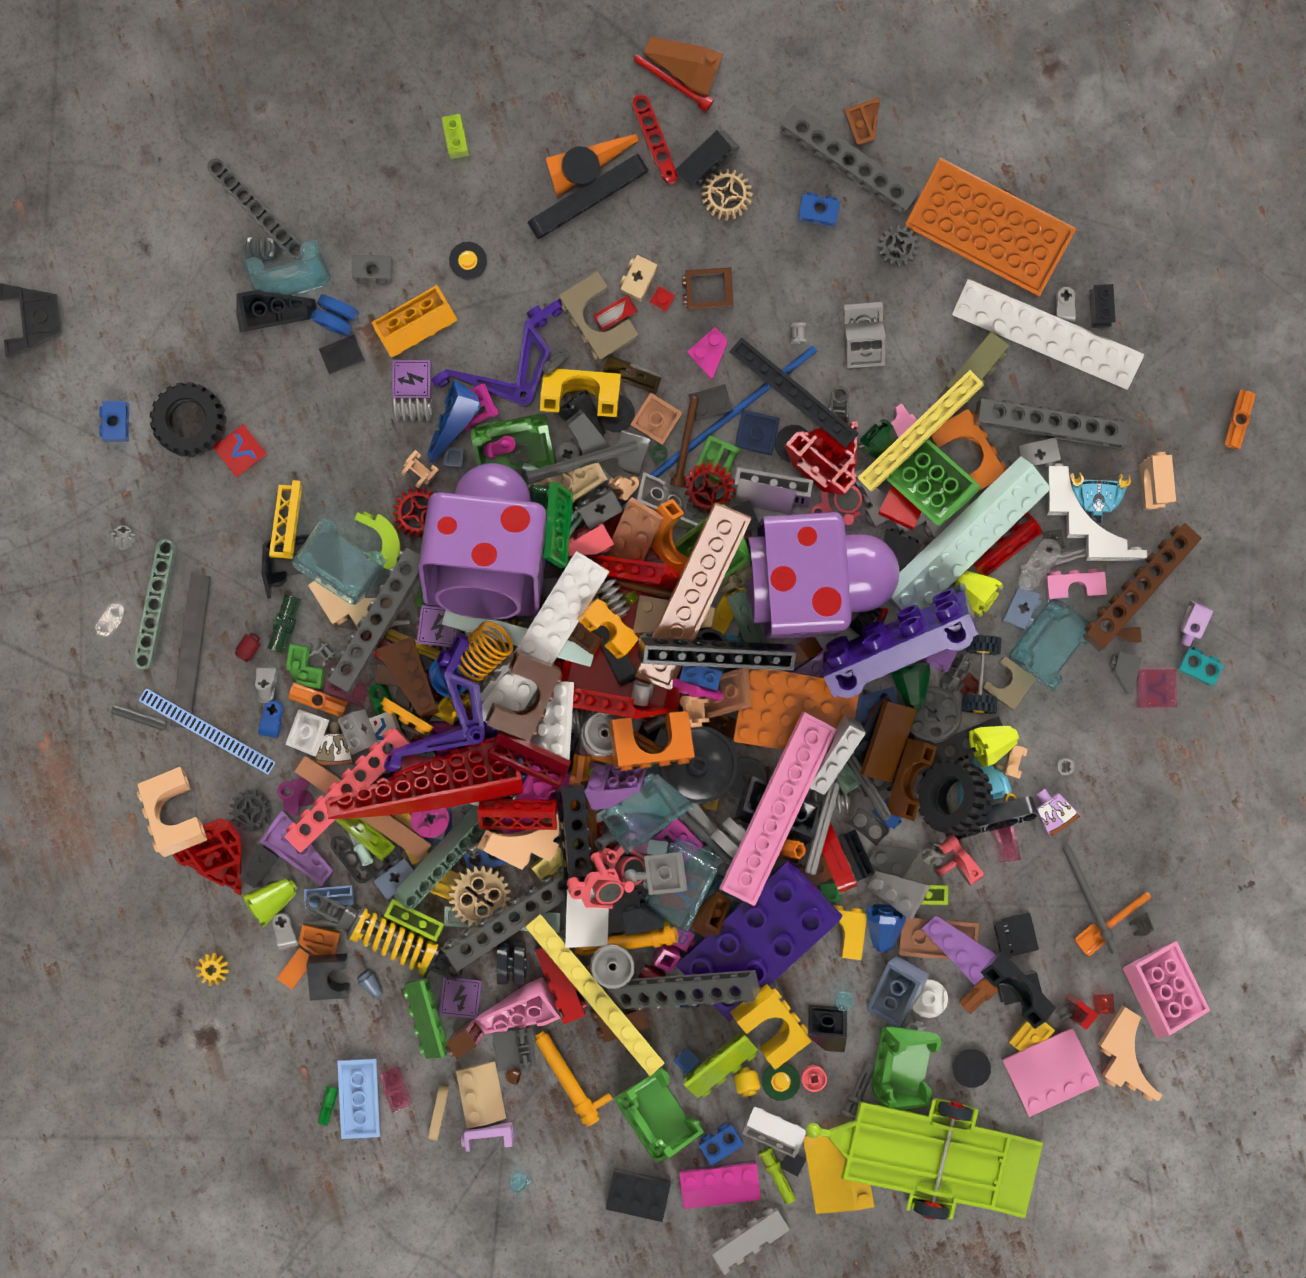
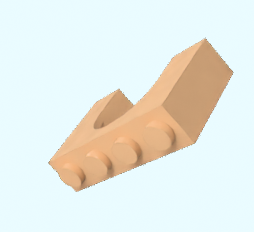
[1139,452,1176,510]
[137,767,207,857]

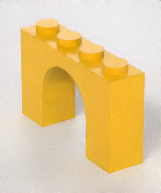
[540,369,621,417]
[833,905,867,960]
[730,984,812,1070]

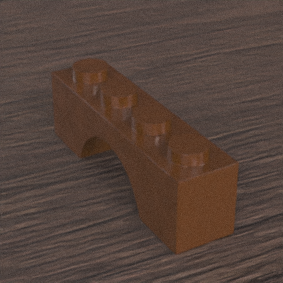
[887,738,937,821]

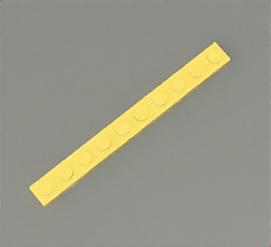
[525,914,664,1076]

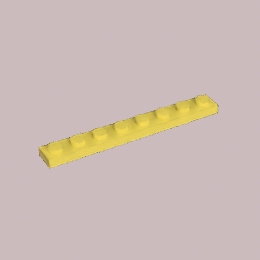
[857,370,984,492]

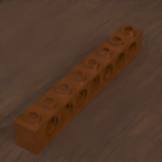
[1082,523,1202,652]

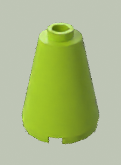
[241,878,297,928]

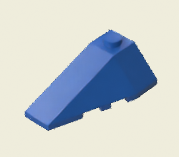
[427,380,480,463]

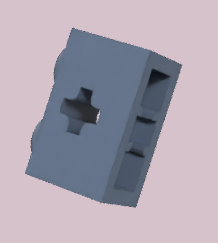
[1002,585,1042,630]
[373,858,415,900]

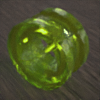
[621,590,640,606]

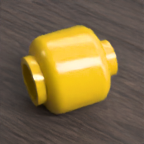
[733,1067,761,1097]

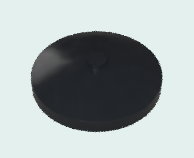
[660,726,738,804]

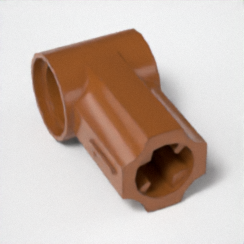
[959,977,998,1015]

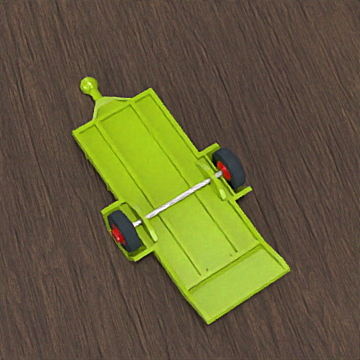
[805,1098,1044,1220]

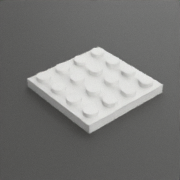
[526,682,574,760]

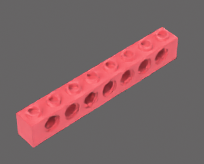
[284,728,412,853]

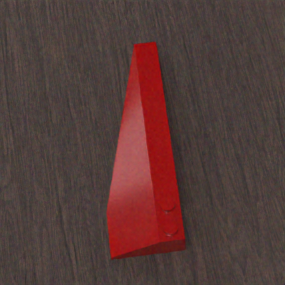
[325,737,523,819]

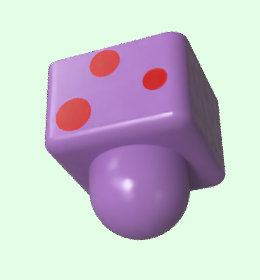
[419,463,546,620]
[747,512,899,640]

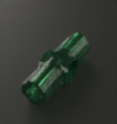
[267,594,302,654]

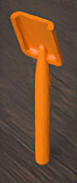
[1074,892,1151,957]

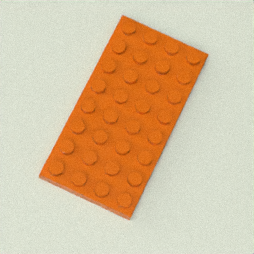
[904,157,1077,296]

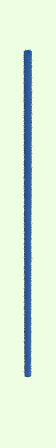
[545,346,817,566]

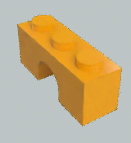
[577,599,639,659]

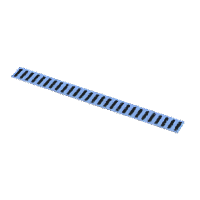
[139,688,276,775]

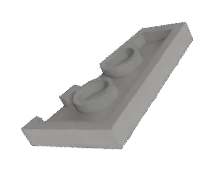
[477,643,515,701]
[867,871,930,919]

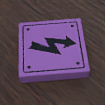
[392,360,431,399]
[417,605,458,647]
[439,977,482,1019]

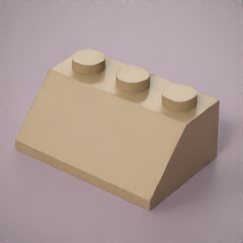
[456,1061,506,1129]

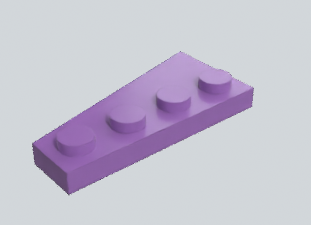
[259,810,334,886]
[921,915,996,985]

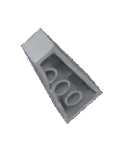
[711,1207,790,1275]

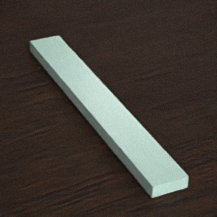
[442,610,594,667]

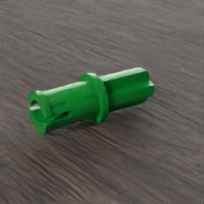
[317,1086,339,1126]

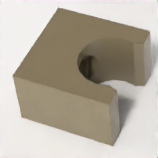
[982,656,1037,710]

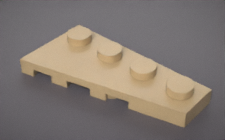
[527,463,607,510]
[633,595,716,634]

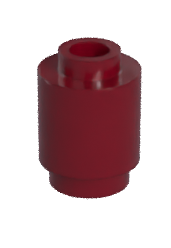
[235,633,262,662]
[638,964,666,978]

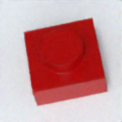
[649,286,675,313]

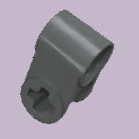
[829,386,849,423]

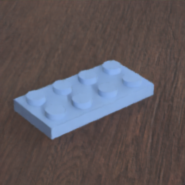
[337,1058,381,1139]

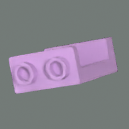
[461,1122,514,1152]

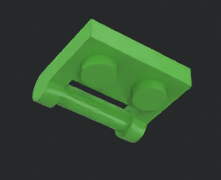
[694,435,741,480]

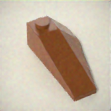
[644,36,723,96]

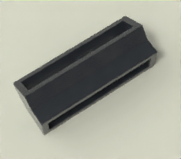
[837,830,875,881]

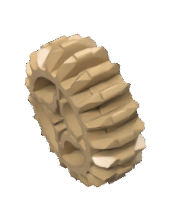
[701,168,753,221]

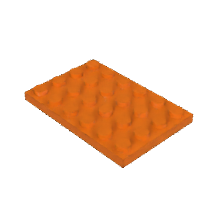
[733,668,859,757]

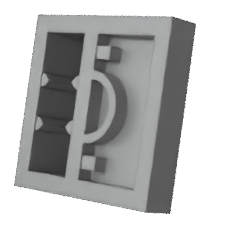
[844,302,886,368]

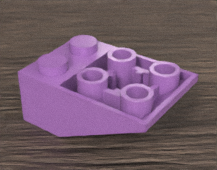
[585,765,647,810]

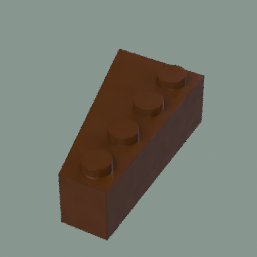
[376,637,440,719]

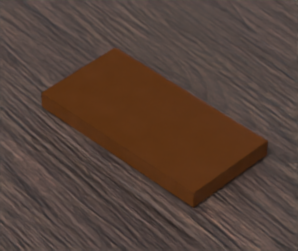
[860,700,917,783]

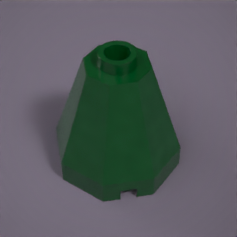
[857,419,898,459]
[891,664,931,709]

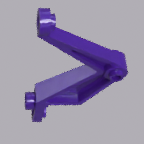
[431,299,563,407]
[384,633,485,772]

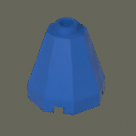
[866,903,906,953]

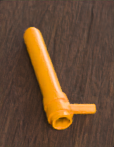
[575,919,678,956]
[534,1031,613,1127]

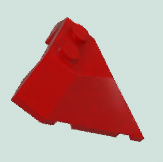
[785,421,858,495]
[172,818,242,895]

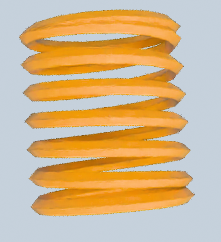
[458,621,513,681]

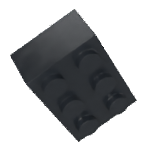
[605,1168,671,1222]

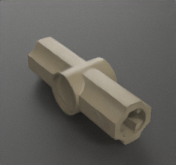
[720,559,753,594]

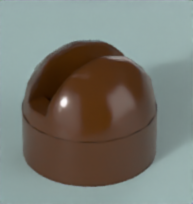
[506,1068,521,1085]

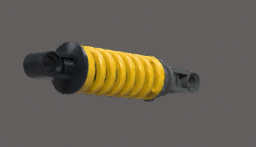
[306,893,463,981]

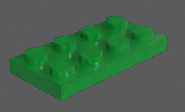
[543,482,573,568]

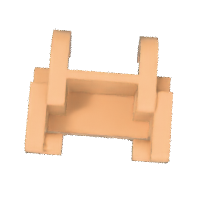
[401,450,439,488]
[605,475,639,501]
[680,695,709,727]
[994,745,1028,779]

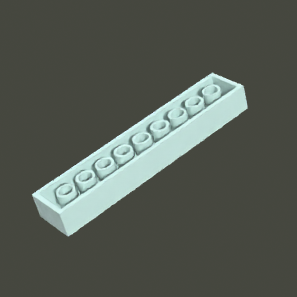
[890,456,1051,611]

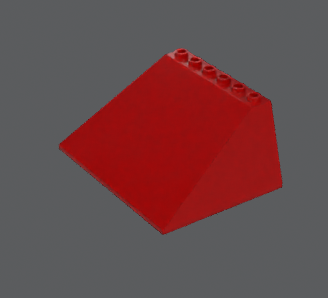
[553,554,683,719]

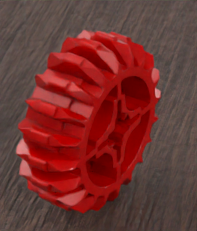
[684,461,736,513]
[392,487,434,539]

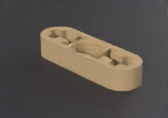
[428,1084,450,1141]

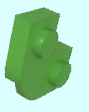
[287,643,325,689]

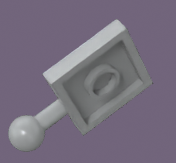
[623,852,687,895]

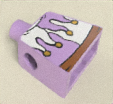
[1180,601,1213,647]
[1036,789,1081,837]

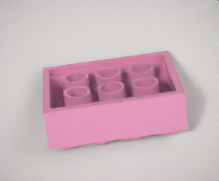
[1122,941,1210,1038]
[1002,1028,1100,1117]

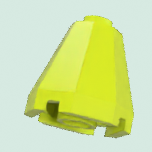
[954,570,1003,617]
[969,726,1019,767]

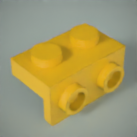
[435,691,471,725]

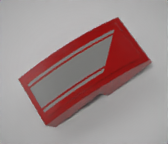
[593,295,638,332]

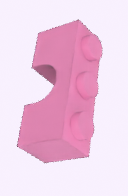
[1045,568,1107,600]

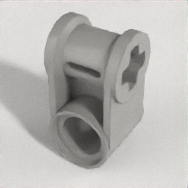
[1054,287,1076,324]
[255,667,277,703]
[631,679,654,706]
[272,912,299,951]

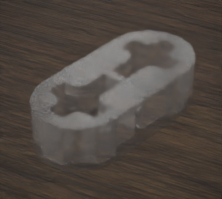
[96,603,126,636]

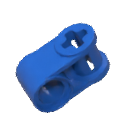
[258,701,283,738]

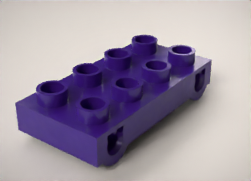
[823,589,978,698]
[676,859,843,1022]

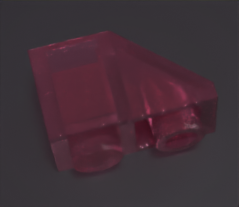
[324,681,370,708]
[380,1067,413,1113]

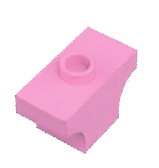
[891,404,917,438]

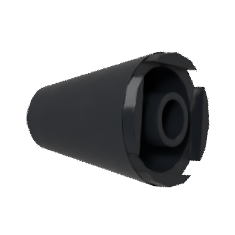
[556,390,606,438]

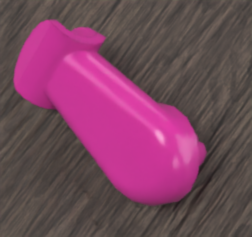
[483,436,516,459]

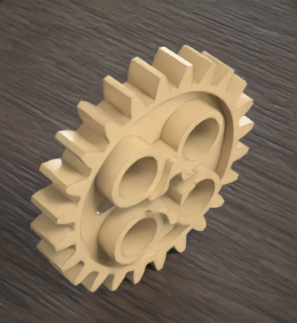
[448,865,511,927]

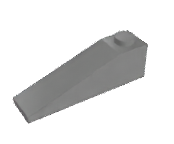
[631,472,709,529]

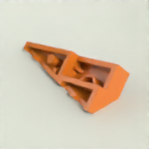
[545,134,639,198]

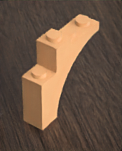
[308,575,391,635]
[477,810,559,870]
[1098,1006,1162,1101]

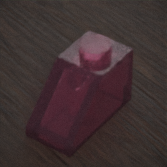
[994,826,1021,863]

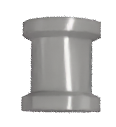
[789,322,807,344]

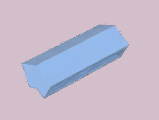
[304,885,355,909]

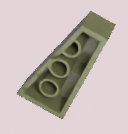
[937,331,1009,403]

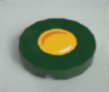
[762,1063,800,1101]

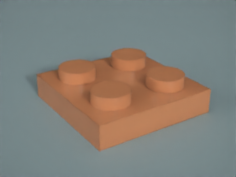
[630,393,683,446]

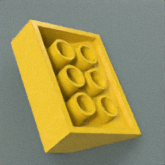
[803,1136,875,1214]

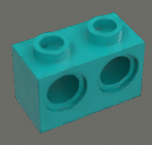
[1176,647,1224,687]

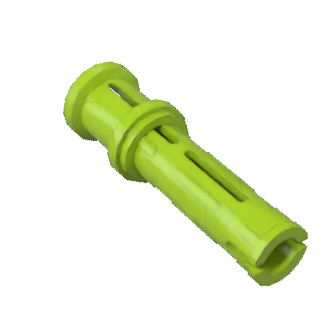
[757,1146,796,1205]

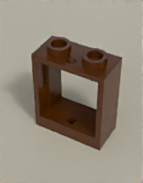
[682,267,734,311]

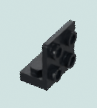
[992,912,1039,959]

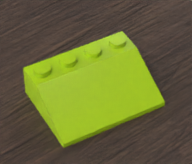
[683,1030,758,1098]

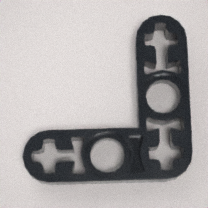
[330,835,402,883]

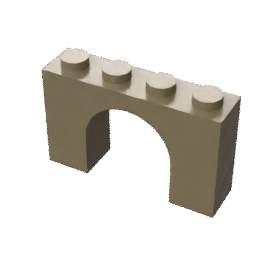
[559,271,639,362]

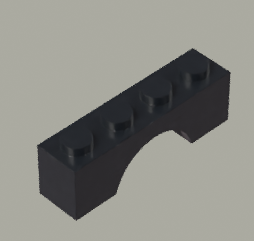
[980,951,1056,1029]

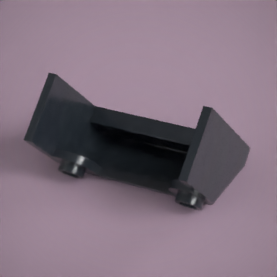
[261,531,344,599]

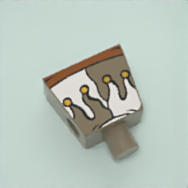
[316,722,354,765]

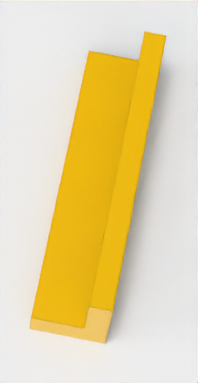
[269,480,302,559]

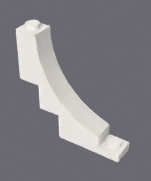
[1047,463,1147,561]

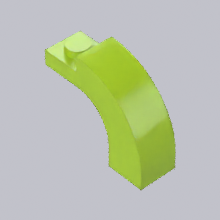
[354,512,402,570]

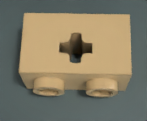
[619,255,658,302]

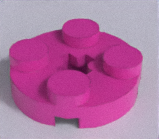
[410,808,450,838]

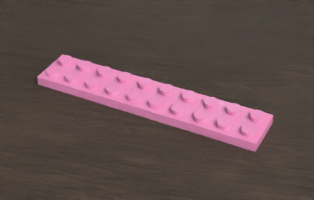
[719,712,837,906]

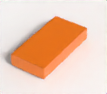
[277,947,312,990]

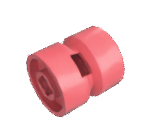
[801,1064,827,1092]

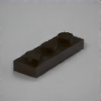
[603,355,663,394]

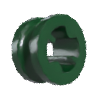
[651,445,668,463]

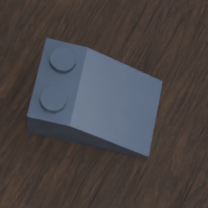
[867,956,930,1028]

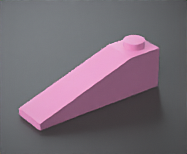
[474,977,561,1034]

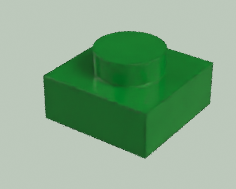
[820,883,840,903]

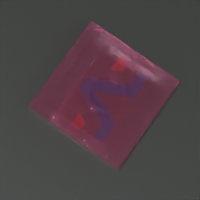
[1137,669,1177,708]

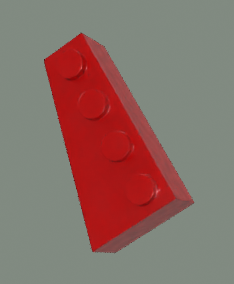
[535,947,588,1025]

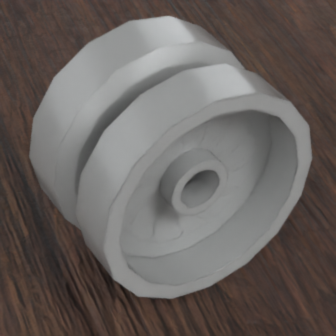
[580,712,621,757]
[710,817,746,858]
[590,944,634,989]

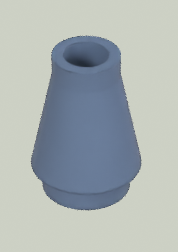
[357,969,383,999]

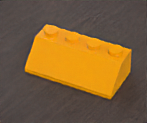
[371,285,457,358]

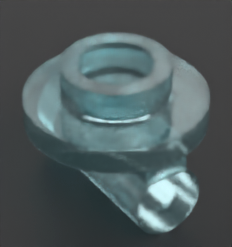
[510,1174,532,1195]

